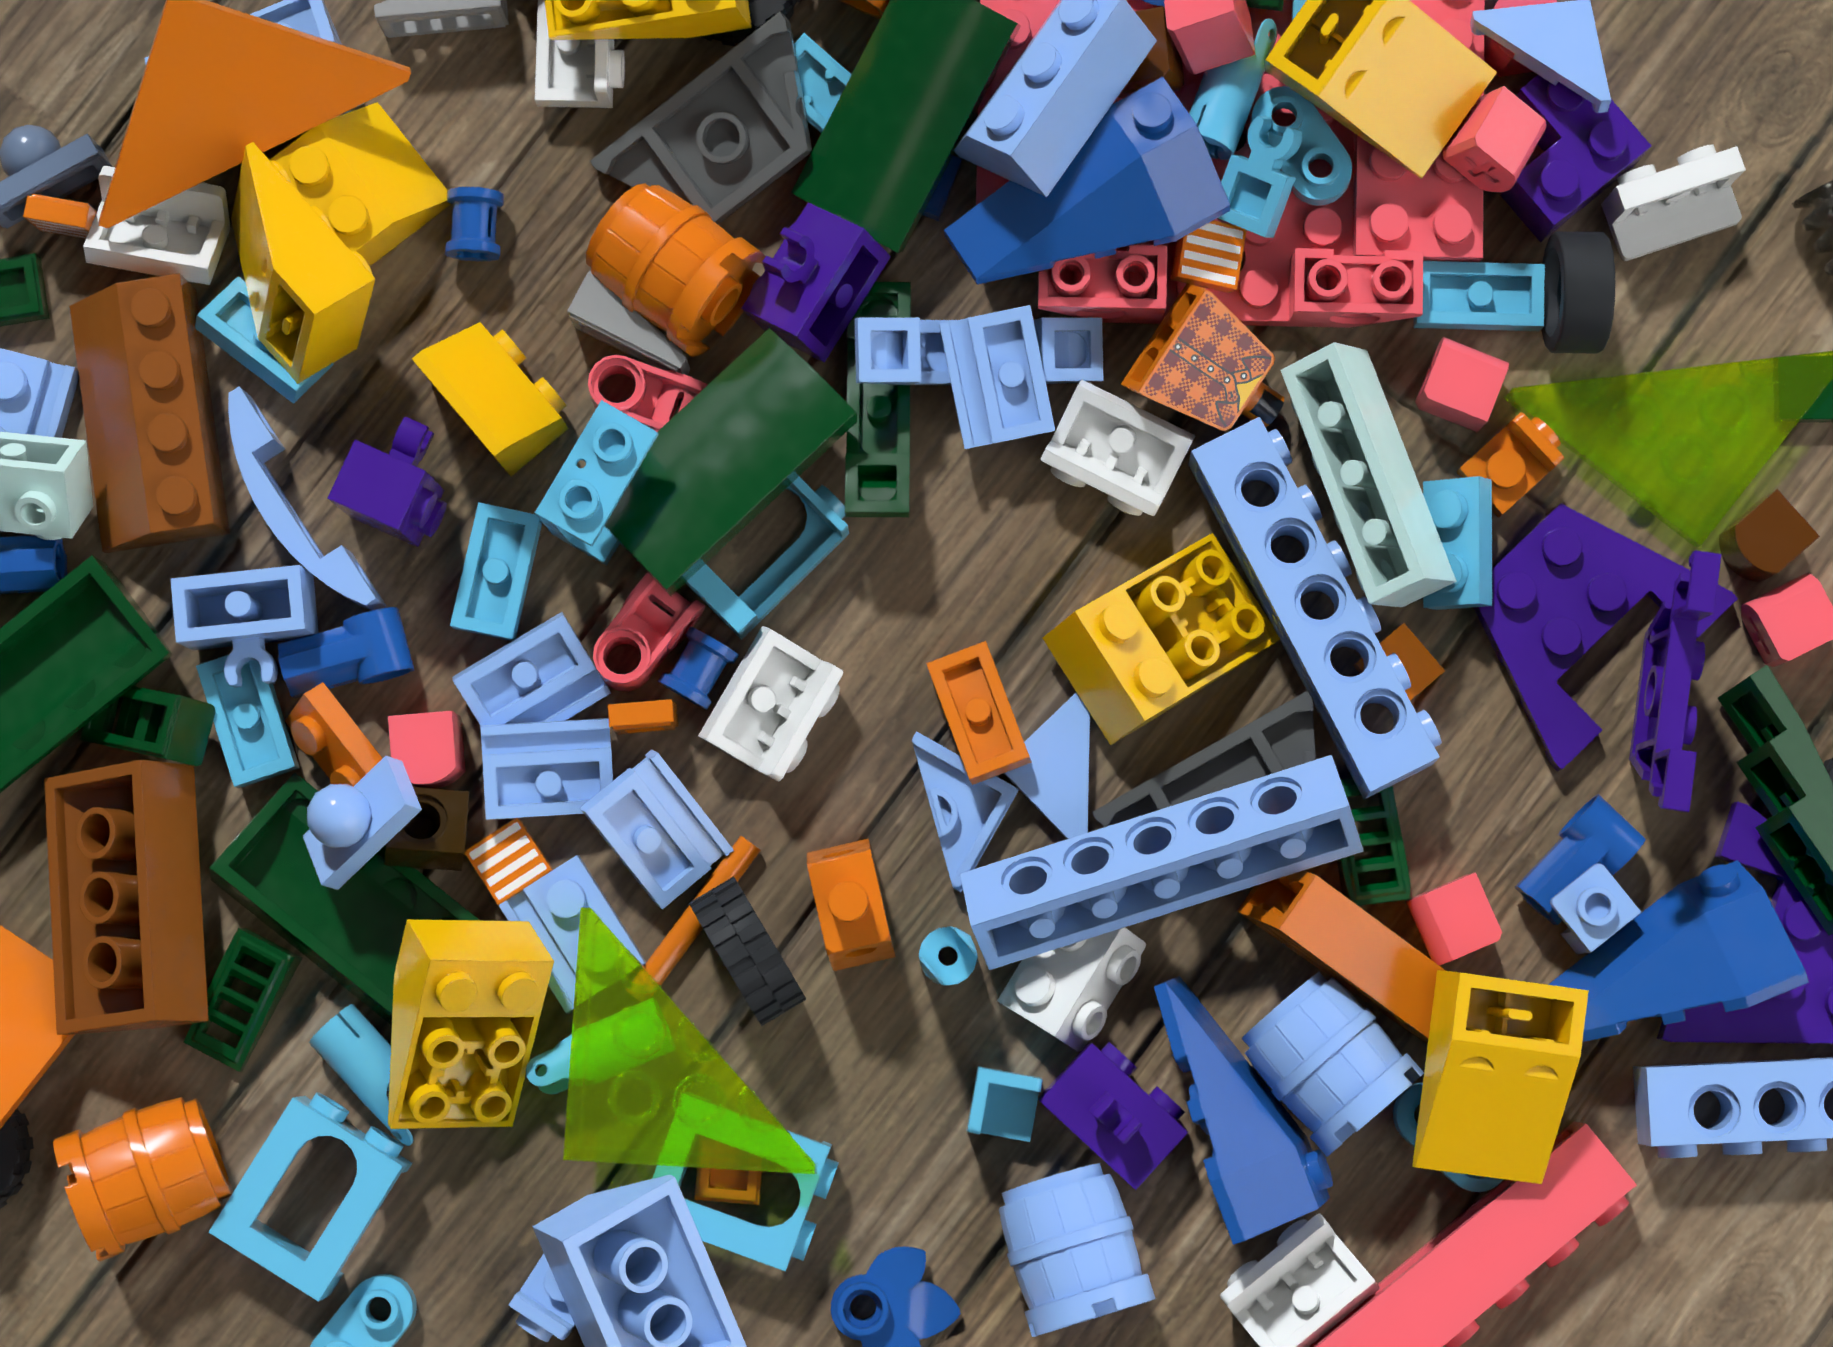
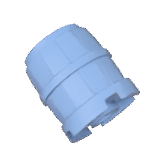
[1242,972,1424,1157]
[999,1163,1155,1337]

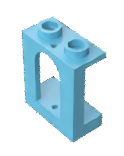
[535,400,659,566]
[686,477,849,640]
[208,1092,412,1302]
[652,1092,839,1271]

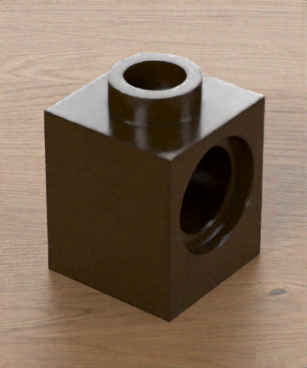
[384,787,469,871]

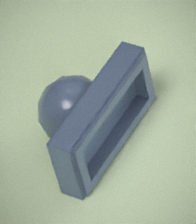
[0,125,113,229]

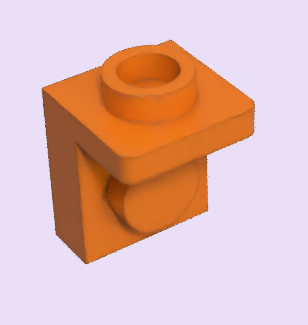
[1456,412,1565,518]

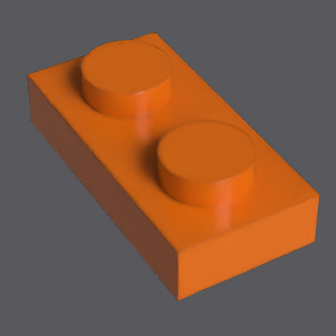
[926,641,1032,785]
[285,682,383,787]

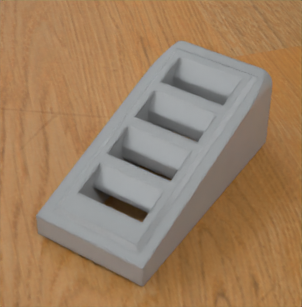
[374,0,509,38]
[567,271,690,375]

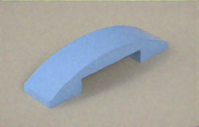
[854,318,1104,385]
[228,386,386,611]

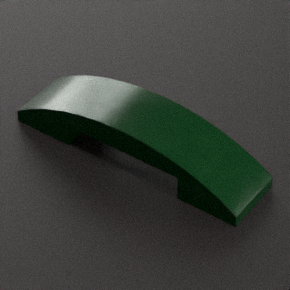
[845,282,911,518]

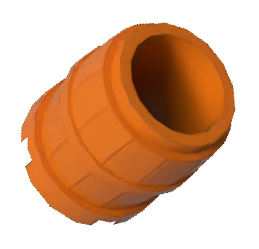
[586,183,766,357]
[53,1097,233,1262]

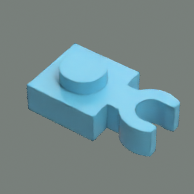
[1218,116,1302,238]

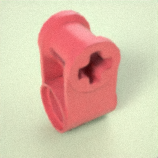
[588,355,708,432]
[593,572,705,692]

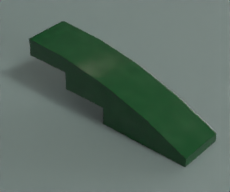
[1717,665,1833,936]

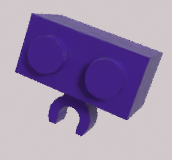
[741,202,891,363]
[327,417,447,547]
[1038,1042,1188,1190]

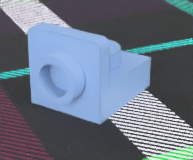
[1550,863,1641,954]
[509,1254,575,1342]

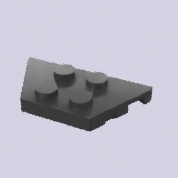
[590,12,812,225]
[1092,691,1316,827]

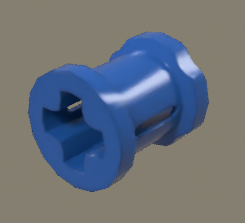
[445,187,504,262]
[658,626,739,710]

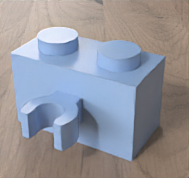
[170,565,319,688]

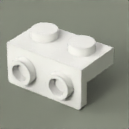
[535,0,625,108]
[1601,145,1746,261]
[83,166,231,285]
[1041,380,1195,516]
[698,626,843,782]
[997,927,1146,1052]
[1220,1213,1380,1347]

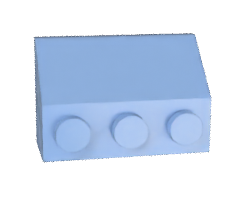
[953,0,1157,197]
[532,1174,747,1347]

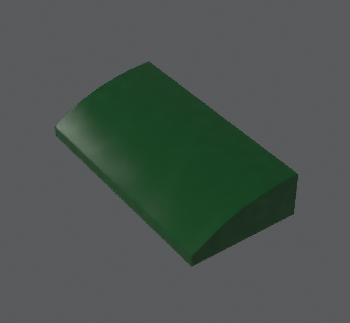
[791,0,1021,253]
[604,328,858,596]
[0,555,173,793]
[209,772,479,1025]

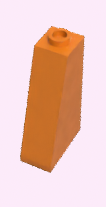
[1237,870,1446,1045]

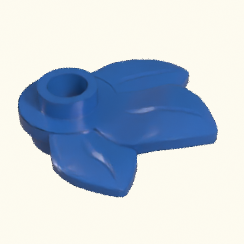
[831,1246,961,1347]

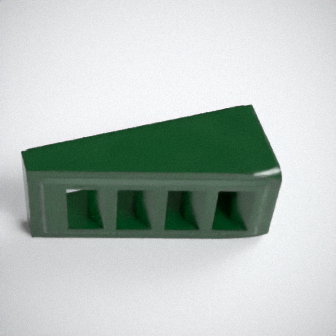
[80,686,215,766]
[1337,778,1413,906]
[183,928,302,1072]

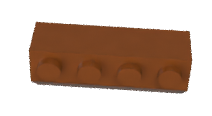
[69,273,230,553]
[44,760,209,1035]

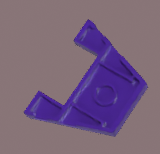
[1473,504,1738,771]
[1629,550,1722,812]
[1657,801,1833,1043]

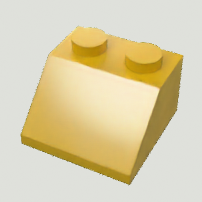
[270,102,451,266]
[412,322,569,476]

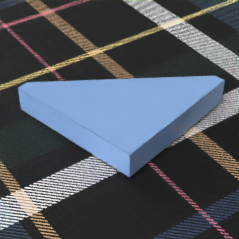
[1470,0,1611,113]
[1004,692,1090,839]
[912,731,1019,893]

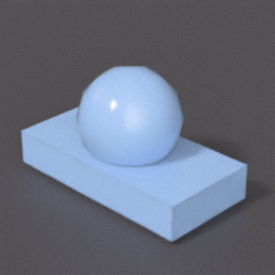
[303,756,422,890]

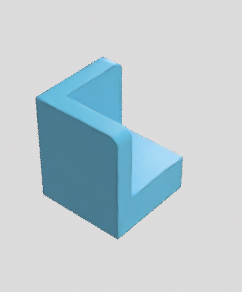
[966,1066,1043,1142]

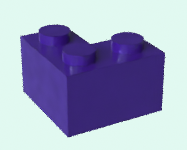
[1500,75,1651,242]

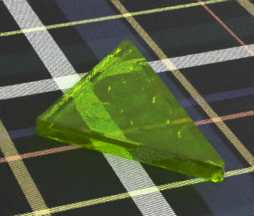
[1504,351,1833,548]
[563,907,818,1174]

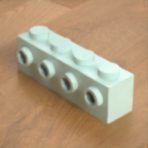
[1280,342,1457,607]
[0,432,94,540]

